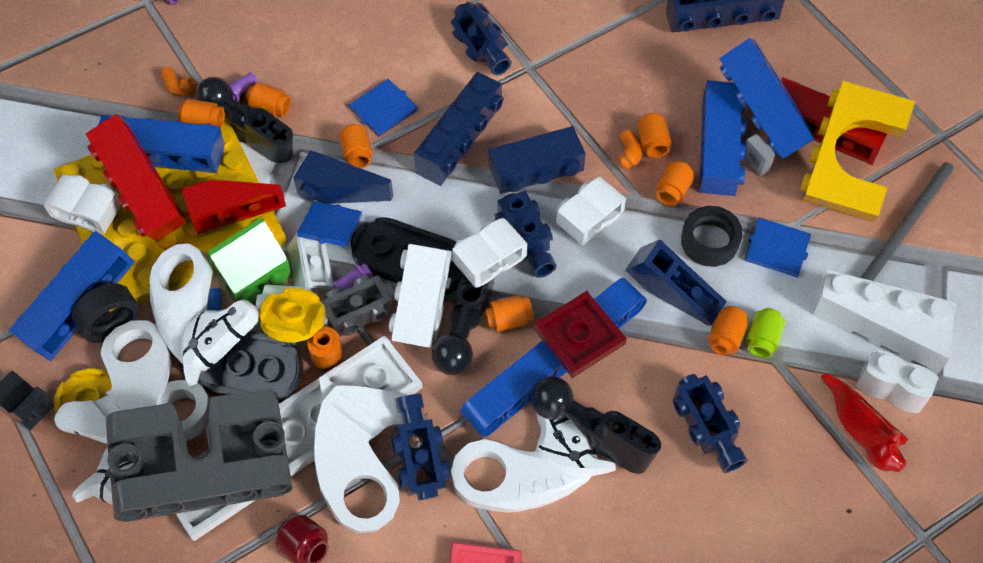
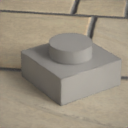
[744,134,775,177]

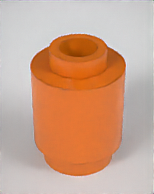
[246,82,291,118]
[178,99,225,130]
[637,113,672,158]
[339,124,373,169]
[655,161,695,206]
[485,295,534,332]
[707,306,748,356]
[307,327,343,370]

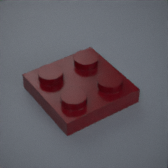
[533,291,627,378]

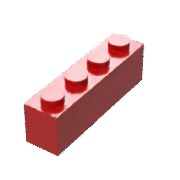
[781,77,888,165]
[85,114,188,242]

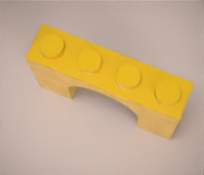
[800,81,915,222]

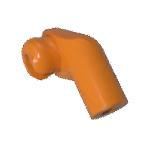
[160,67,197,97]
[618,129,643,169]

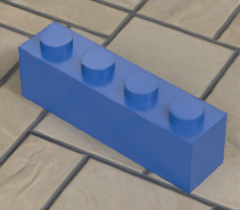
[719,38,817,159]
[699,80,746,196]
[98,115,225,173]
[9,230,135,361]

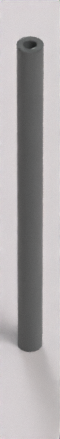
[860,162,954,281]

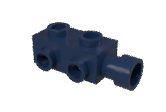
[451,1,512,76]
[494,190,557,278]
[673,374,748,473]
[391,393,450,501]

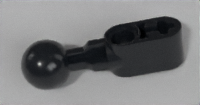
[195,77,293,163]
[431,273,494,375]
[531,376,661,474]

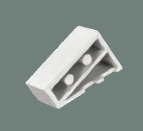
[389,244,453,348]

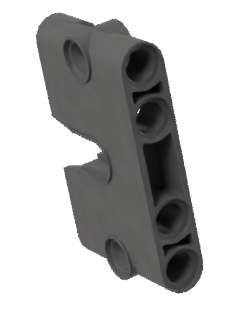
[105,389,293,522]

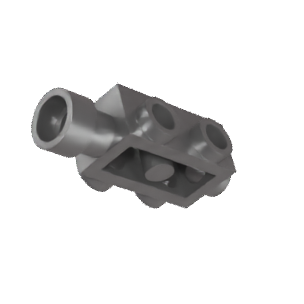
[320,275,395,336]

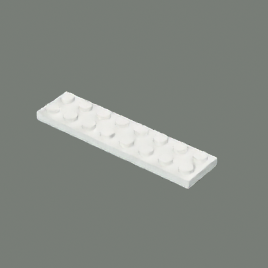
[176,335,423,541]

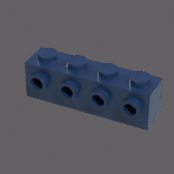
[666,0,785,33]
[414,72,504,186]

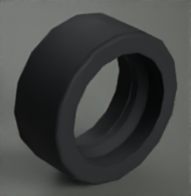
[681,205,742,267]
[72,283,140,343]

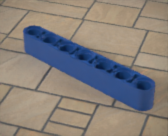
[460,278,647,437]

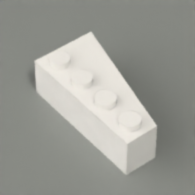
[813,270,957,375]

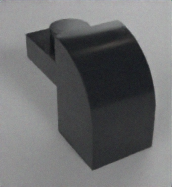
[0,370,54,431]

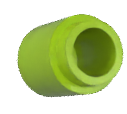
[746,308,786,358]

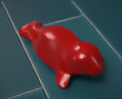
[821,373,908,472]

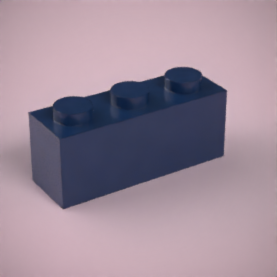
[489,126,586,194]

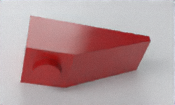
[181,180,286,235]

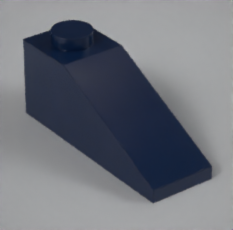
[293,150,394,204]
[625,239,727,326]

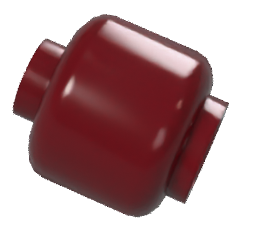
[275,515,329,563]

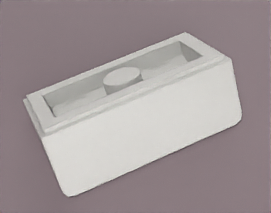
[288,234,335,295]

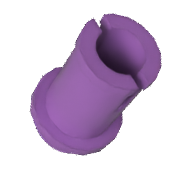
[228,72,258,103]
[332,263,374,291]

